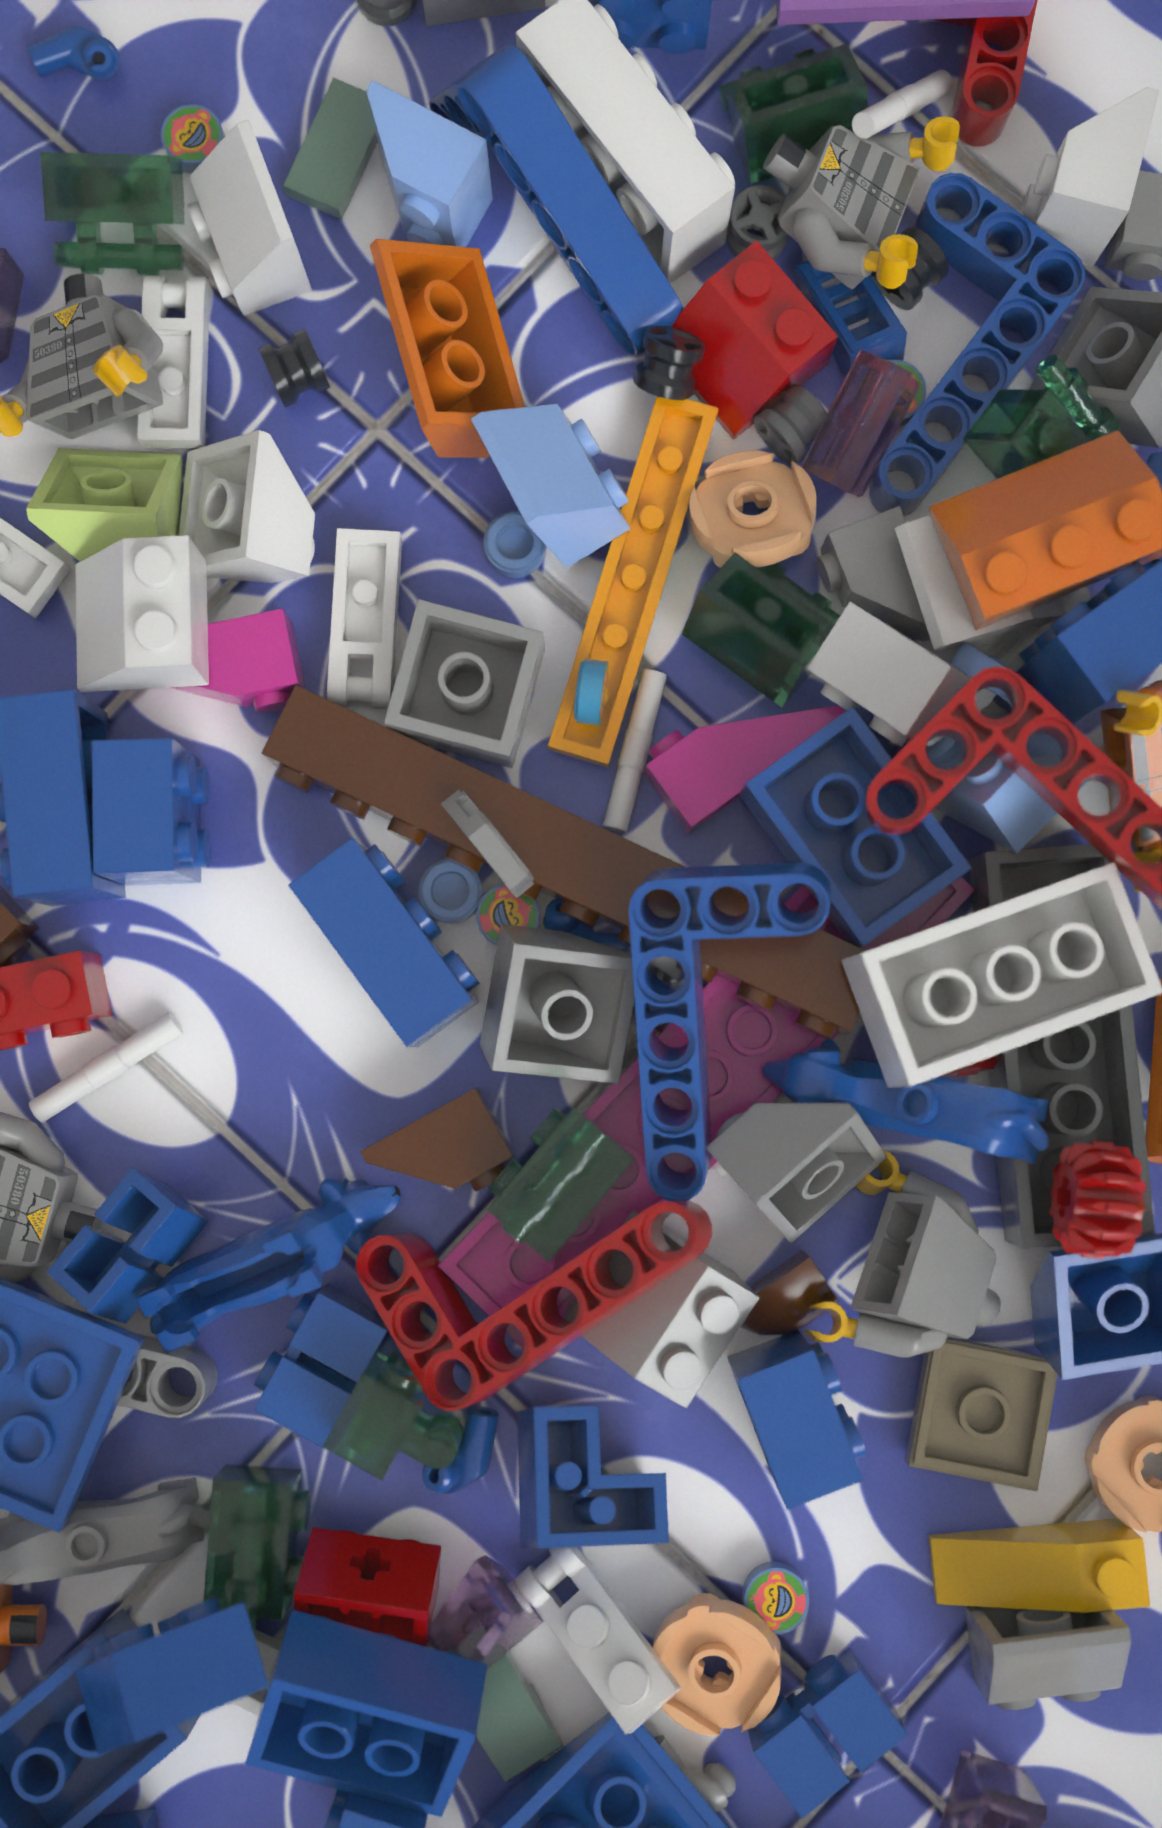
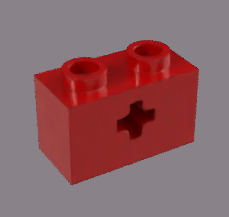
[294,1527,442,1647]

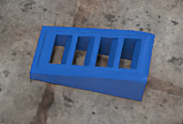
[794,260,907,384]

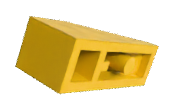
[928,1518,1151,1613]

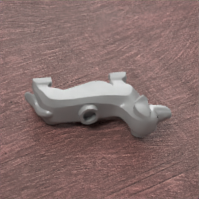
[0,1477,216,1586]

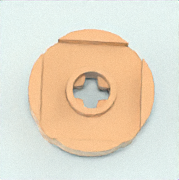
[689,450,817,571]
[1084,1395,1162,1533]
[652,1593,781,1736]

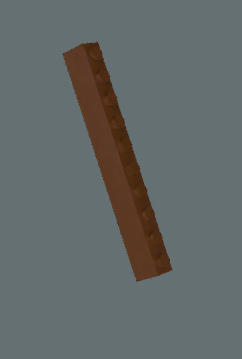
[261,685,866,1040]

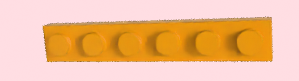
[548,397,719,768]

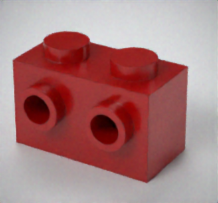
[0,950,112,1051]

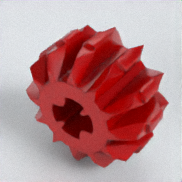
[1049,1140,1147,1259]

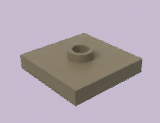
[905,1337,1058,1492]

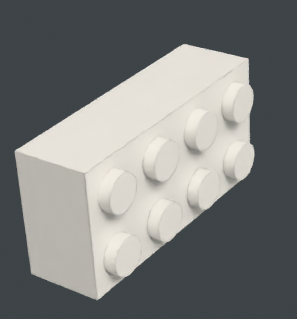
[516,0,735,284]
[841,862,1162,1087]

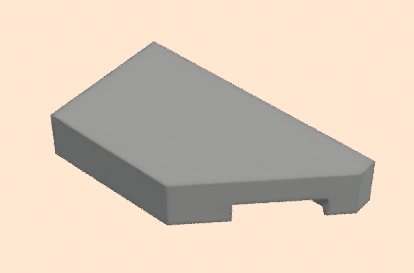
[441,790,534,898]

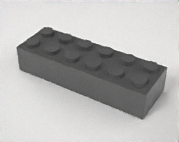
[968,844,1155,1249]

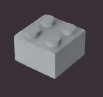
[384,599,545,768]

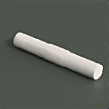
[852,70,953,139]
[603,669,667,833]
[28,1012,183,1123]

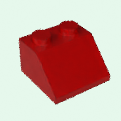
[672,240,838,440]

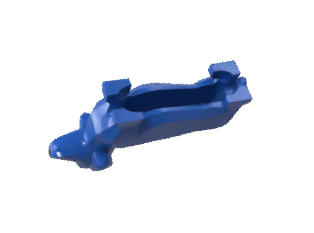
[763,1039,1049,1164]
[135,1178,401,1353]

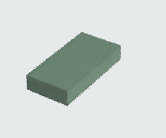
[283,77,378,220]

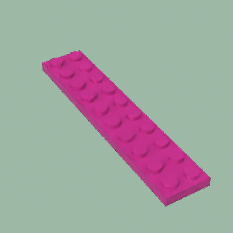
[438,877,975,1350]

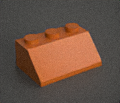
[369,239,525,458]
[928,430,1162,630]

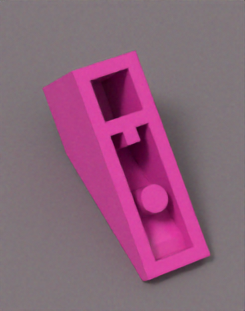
[170,608,306,713]
[644,705,845,834]

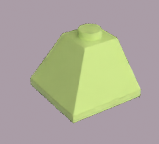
[26,448,183,561]

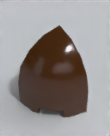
[741,1250,840,1335]

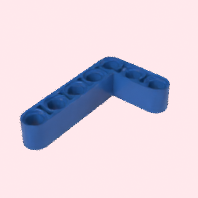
[429,44,684,357]
[869,173,1085,516]
[629,862,832,1201]

